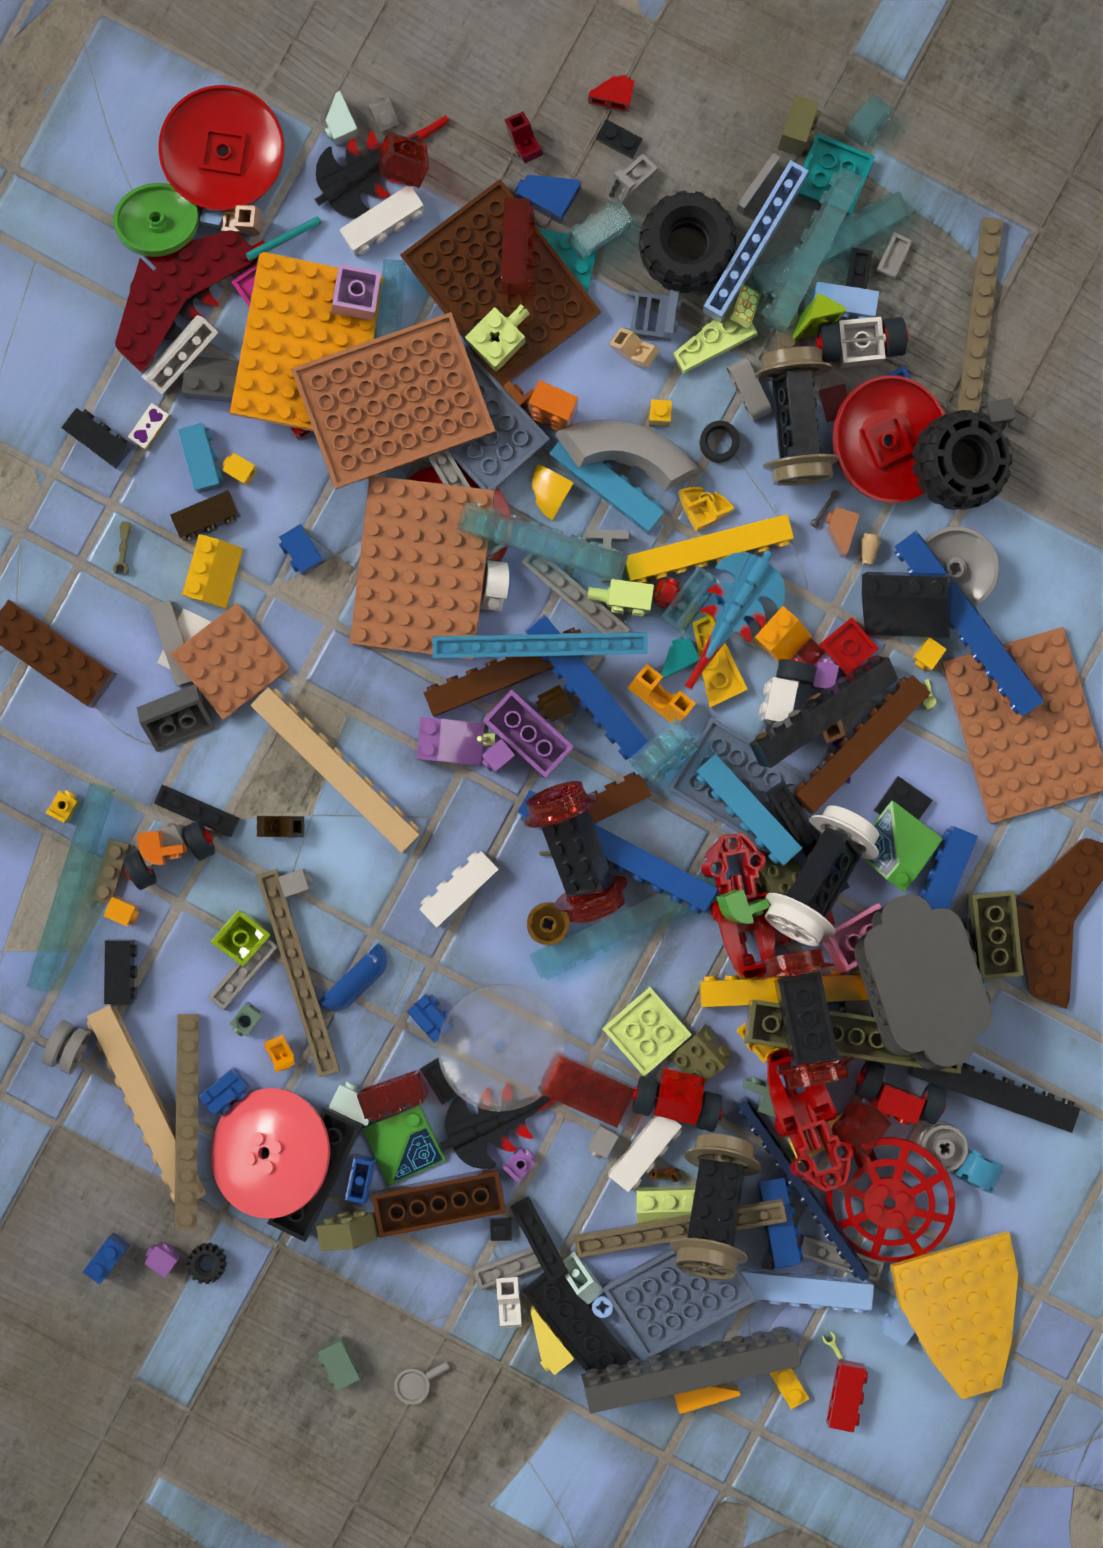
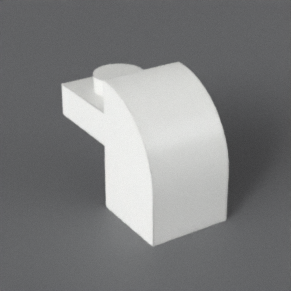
[481,560,509,611]
[496,1277,522,1329]

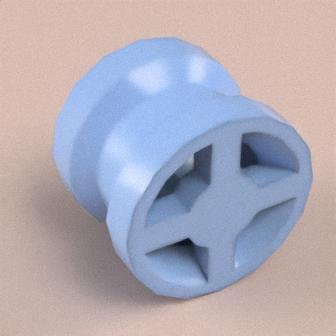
[592,1293,613,1318]

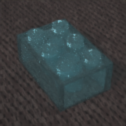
[628,719,700,785]

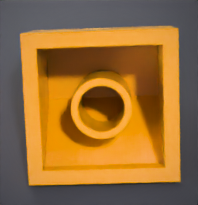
[752,606,811,663]

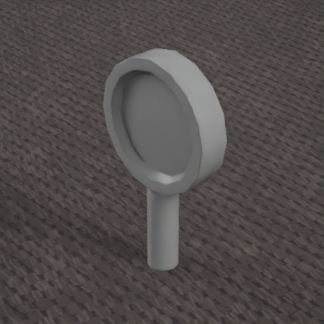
[394,1361,450,1405]

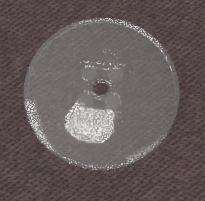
[438,984,565,1111]

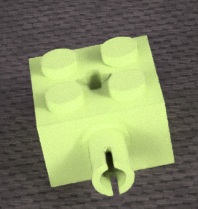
[465,304,530,372]
[587,579,654,617]

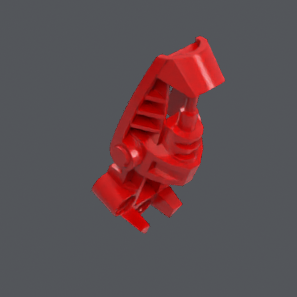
[701,833,775,980]
[767,1048,853,1192]

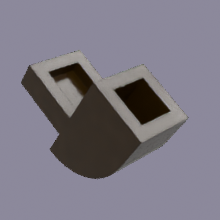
[257,816,304,837]

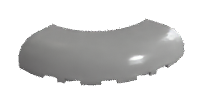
[555,419,699,492]

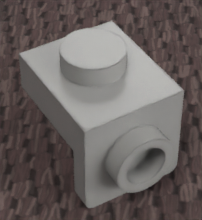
[369,96,399,132]

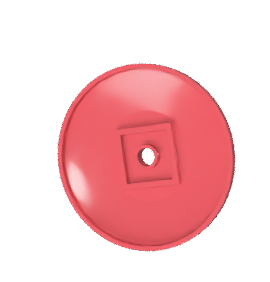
[211,1088,330,1218]

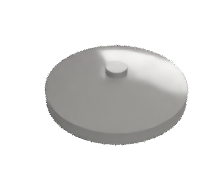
[925,526,999,606]

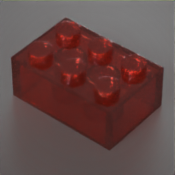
[357,1069,428,1121]

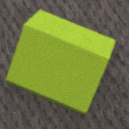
[792,293,846,340]
[210,909,271,967]

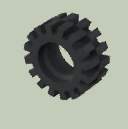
[186,1243,227,1284]

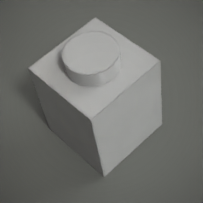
[278,869,313,897]
[588,1123,619,1159]

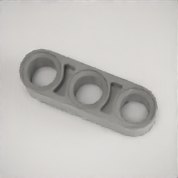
[727,358,772,421]

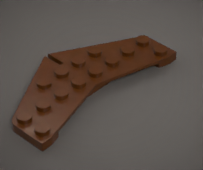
[1016,838,1103,1009]

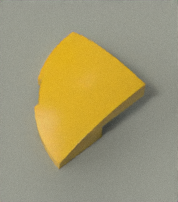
[532,464,574,521]
[678,487,735,532]

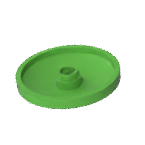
[113,183,199,257]

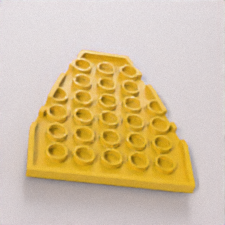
[890,1231,1018,1399]

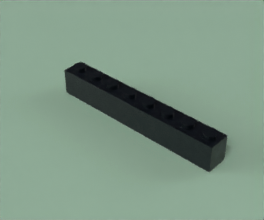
[749,655,898,768]
[908,1062,1080,1133]

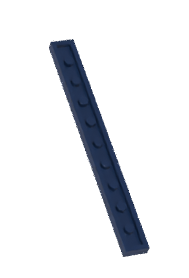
[737,1096,869,1282]

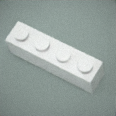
[339,184,425,256]
[141,315,218,394]
[420,851,499,928]
[608,1115,682,1192]

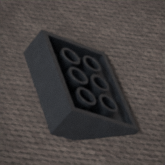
[862,571,952,638]

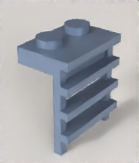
[622,290,682,340]

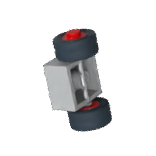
[123,820,215,890]

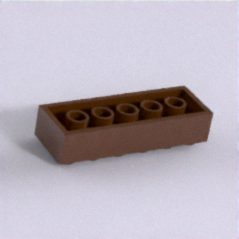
[0,599,117,708]
[372,1167,506,1238]

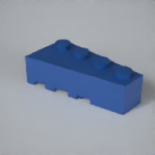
[758,1178,804,1269]

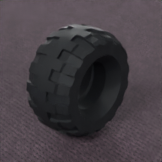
[639,191,737,293]
[912,410,1012,510]

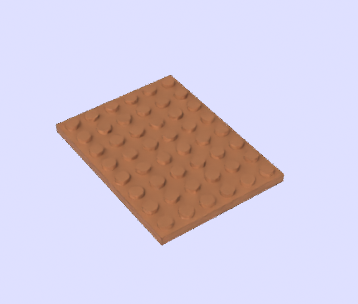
[291,312,495,490]
[350,476,495,660]
[941,627,1103,823]

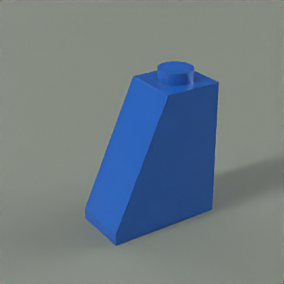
[515,175,581,224]

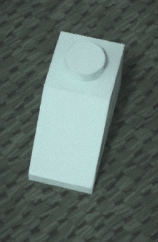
[325,91,359,146]
[329,1081,370,1126]
[563,1252,604,1305]

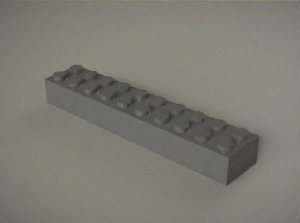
[581,1327,801,1414]

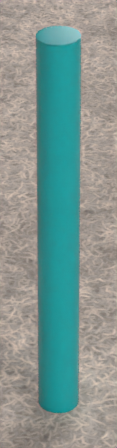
[246,216,321,261]

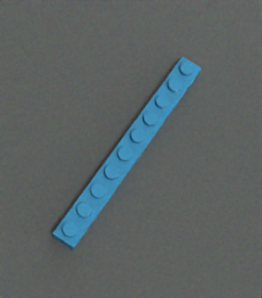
[432,632,648,658]

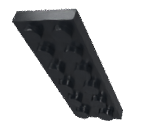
[522,1272,633,1371]

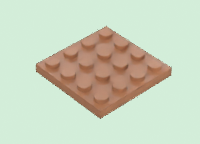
[170,603,290,721]

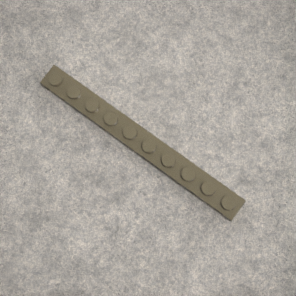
[957,217,1004,413]
[256,869,340,1077]
[174,1014,199,1231]
[574,1198,787,1258]

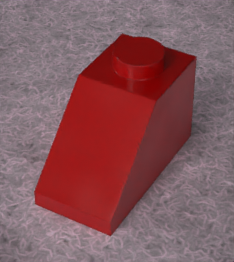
[588,75,635,112]

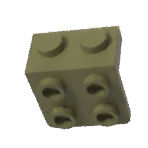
[756,858,801,896]
[670,1024,733,1082]

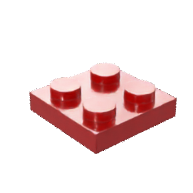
[819,617,879,676]

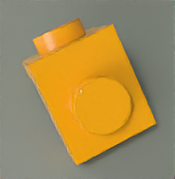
[264,1034,295,1072]

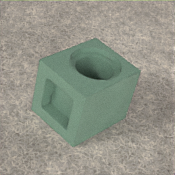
[230,1002,265,1037]

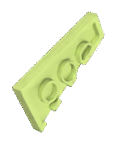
[673,300,758,374]

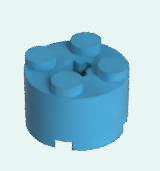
[953,1149,1003,1194]

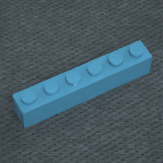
[549,441,664,534]
[696,754,802,866]

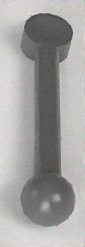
[810,490,839,527]

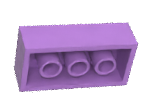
[483,690,574,779]

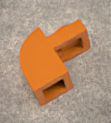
[137,830,187,865]

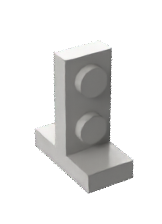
[604,154,658,210]
[586,529,629,583]

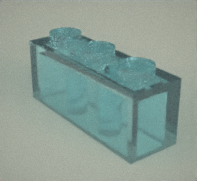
[567,200,634,260]
[661,566,719,634]

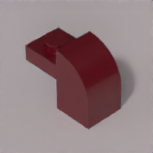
[504,111,543,164]

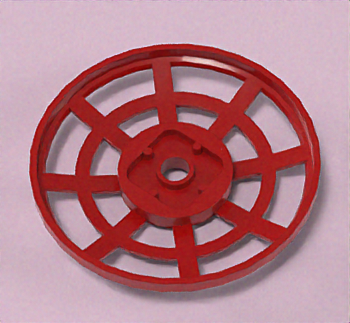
[826,1137,955,1262]

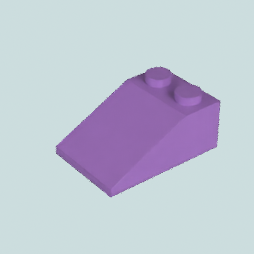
[417,717,485,765]

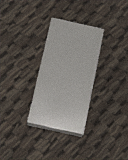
[876,232,913,280]

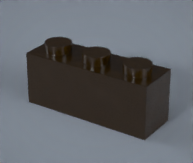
[170,490,241,542]

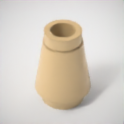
[861,533,882,564]

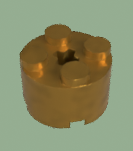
[527,902,569,945]

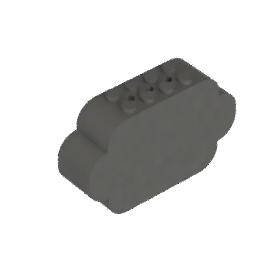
[854,894,992,1071]

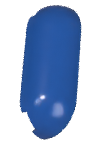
[318,943,387,1011]

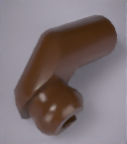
[649,1167,682,1182]

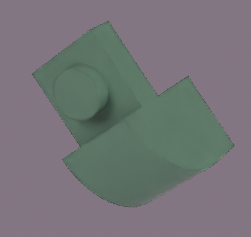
[742,1076,776,1118]

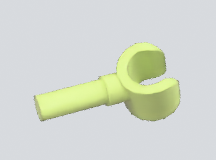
[922,679,936,710]
[477,733,496,746]
[822,1331,843,1359]

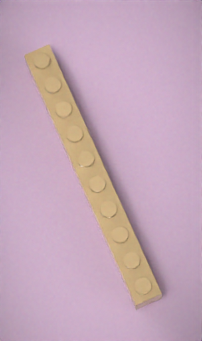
[250,687,420,853]
[87,1004,206,1203]

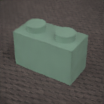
[317,1336,362,1391]

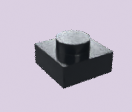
[490,1218,512,1241]

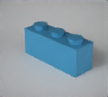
[178,423,224,493]

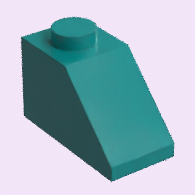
[661,636,700,680]

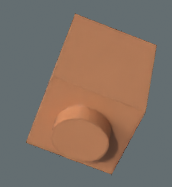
[825,507,860,557]

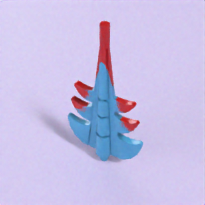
[685,550,785,690]

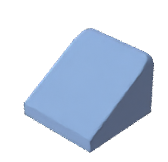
[199,209,223,230]

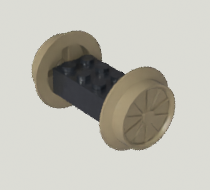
[755,346,840,486]
[669,1134,761,1280]

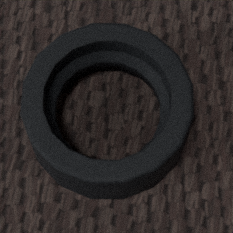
[699,420,740,463]

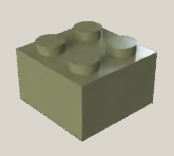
[778,95,821,157]
[316,1209,380,1251]

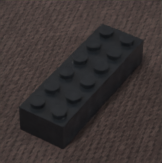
[267,1104,363,1242]

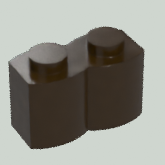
[535,685,574,723]

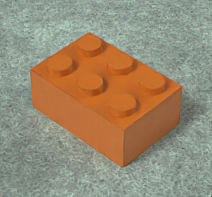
[529,380,578,432]

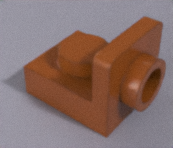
[503,381,534,408]

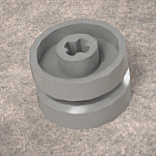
[42,1020,91,1075]
[916,1121,968,1172]

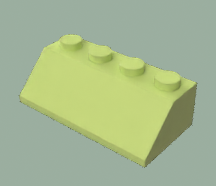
[636,1185,696,1224]

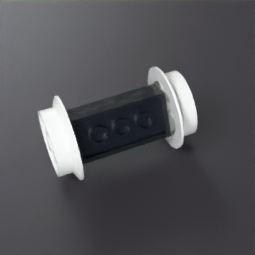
[765,806,879,947]

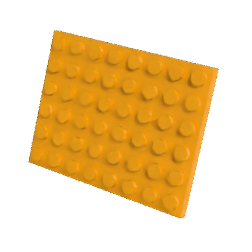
[230,252,385,431]

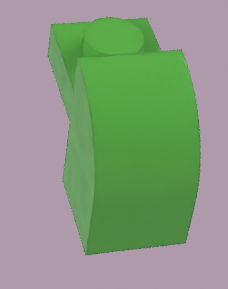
[716,890,770,924]

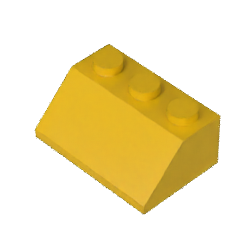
[182,534,243,609]

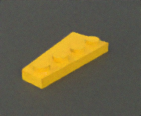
[692,615,748,708]

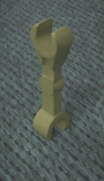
[113,521,132,575]

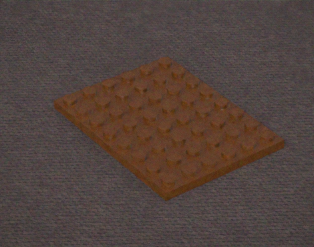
[400,179,601,387]

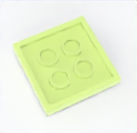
[602,986,692,1076]

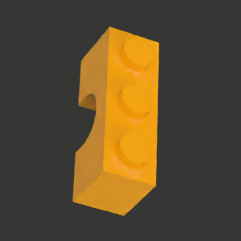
[627,664,696,727]

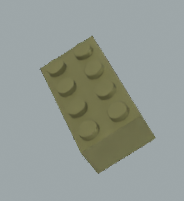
[967,890,1023,980]

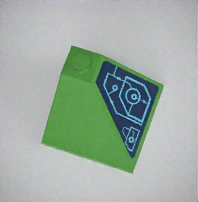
[863,800,943,892]
[362,1102,446,1186]

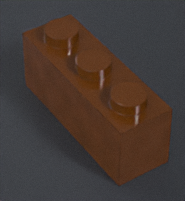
[583,772,652,824]

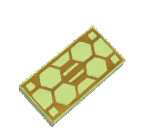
[730,285,761,328]

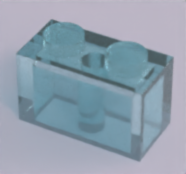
[845,93,893,148]

